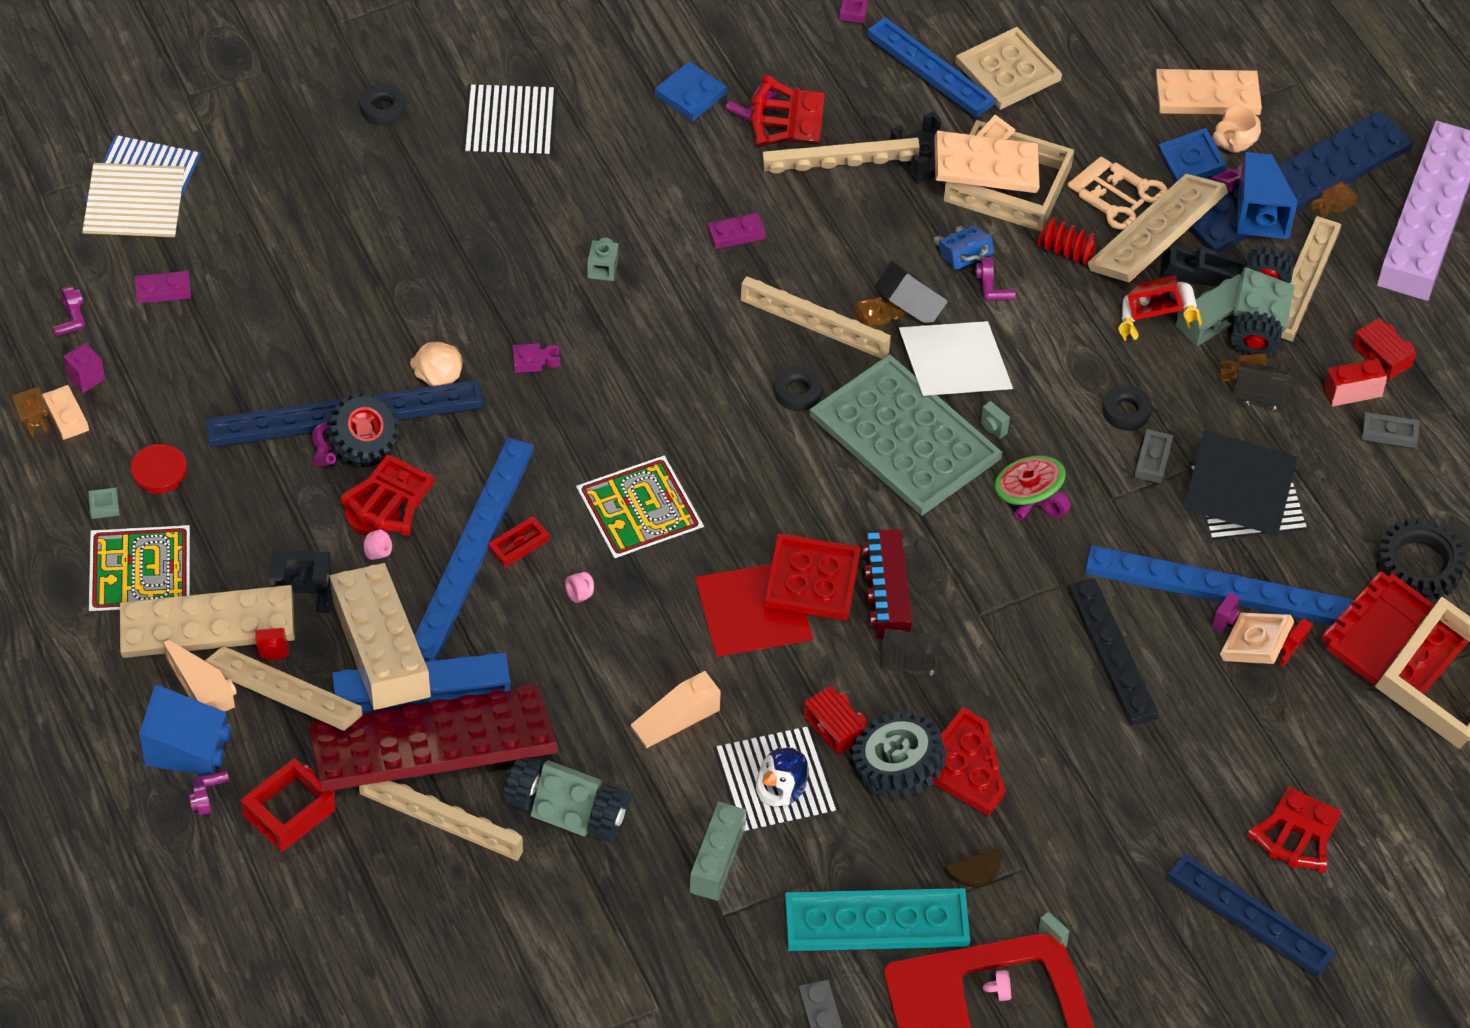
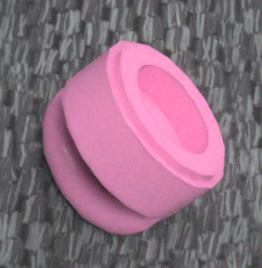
[364,530,392,560]
[565,572,594,603]
[983,970,1012,1001]

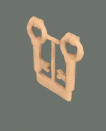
[1068,157,1168,230]

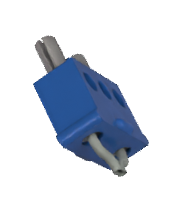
[934,225,994,269]

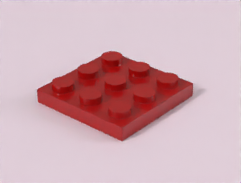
[764,533,861,621]

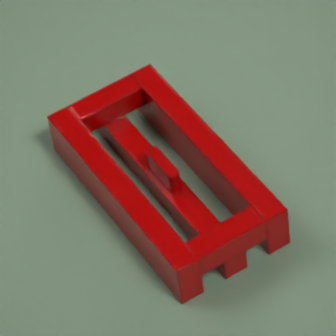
[488,516,550,568]

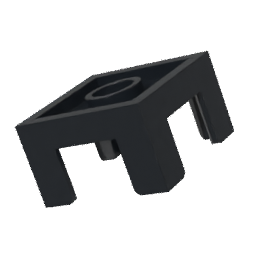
[890,111,941,184]
[269,550,332,613]

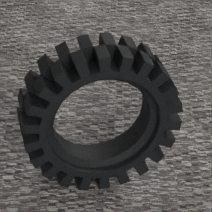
[1376,517,1467,602]

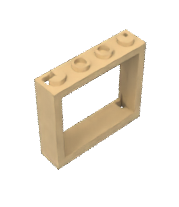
[944,120,1074,232]
[1375,597,1470,749]

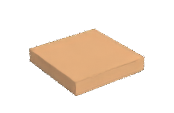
[1220,613,1294,664]

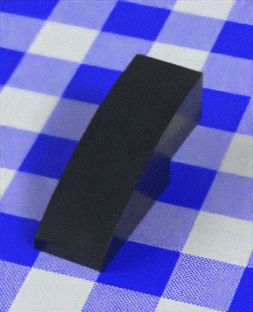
[1162,244,1246,286]

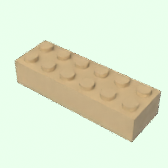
[329,563,431,710]

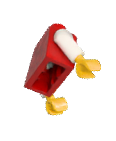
[1118,276,1202,341]

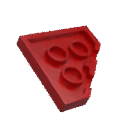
[931,707,1005,817]

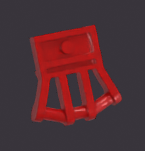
[749,75,825,147]
[340,454,435,536]
[1247,787,1342,873]

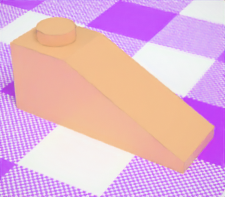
[163,640,237,712]
[631,671,721,748]

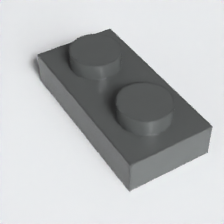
[1362,412,1420,448]
[1135,429,1173,484]
[798,980,842,1028]

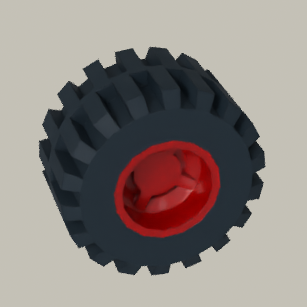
[326,392,400,467]

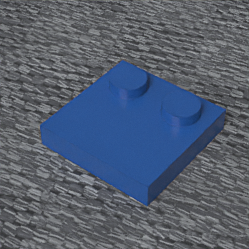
[655,62,727,121]
[1158,128,1227,182]

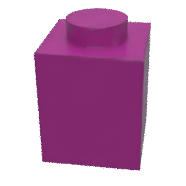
[63,343,105,393]

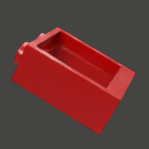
[240,758,335,852]

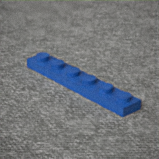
[867,17,995,118]

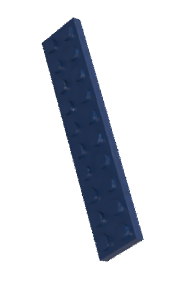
[1188,111,1413,253]

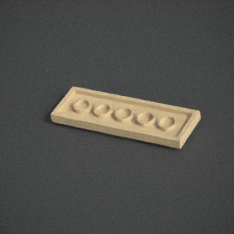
[1088,174,1228,283]
[120,585,295,658]

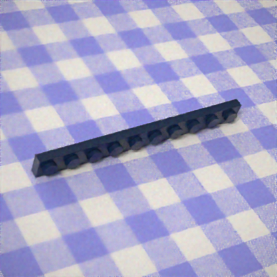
[206,380,483,447]

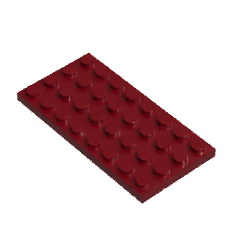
[308,685,558,792]

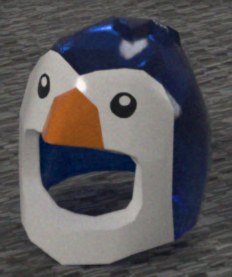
[756,747,809,806]

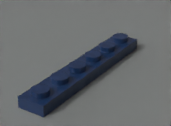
[1167,854,1336,978]

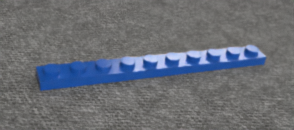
[415,438,534,662]
[1085,545,1353,625]

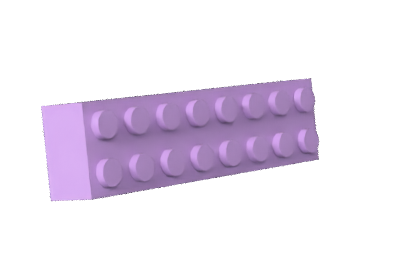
[1377,121,1470,301]

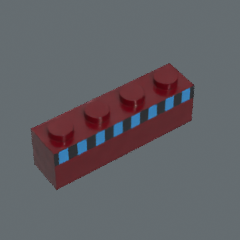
[861,529,912,639]

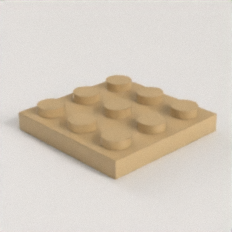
[955,27,1062,110]

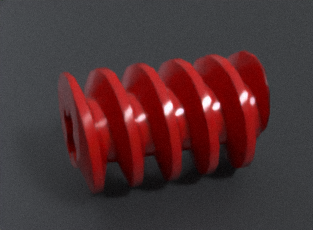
[1037,217,1097,266]

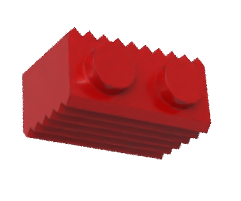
[1353,317,1416,380]
[1323,358,1387,407]
[803,685,867,755]

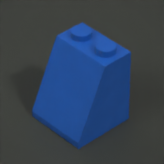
[1237,152,1297,239]
[139,685,232,775]

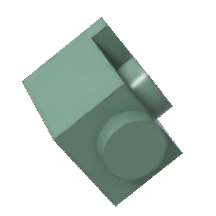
[588,238,619,281]

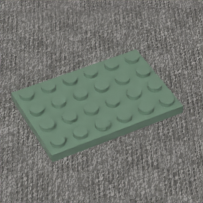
[810,354,1002,516]

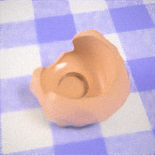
[1212,104,1261,153]
[410,341,463,386]

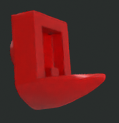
[255,628,289,661]

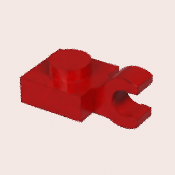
[1279,618,1313,666]

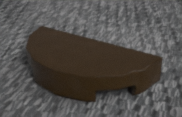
[944,847,1002,887]

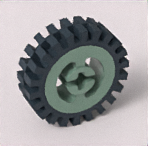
[852,711,947,799]

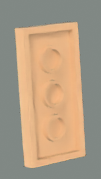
[1155,69,1262,115]
[935,131,1039,193]

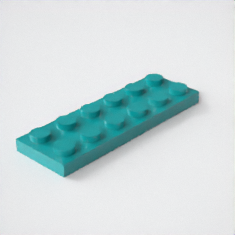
[785,888,970,951]

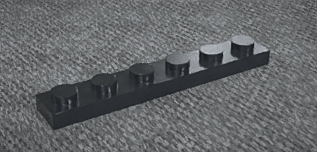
[1068,578,1158,726]

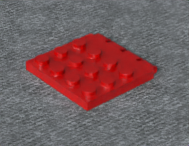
[1321,572,1469,694]

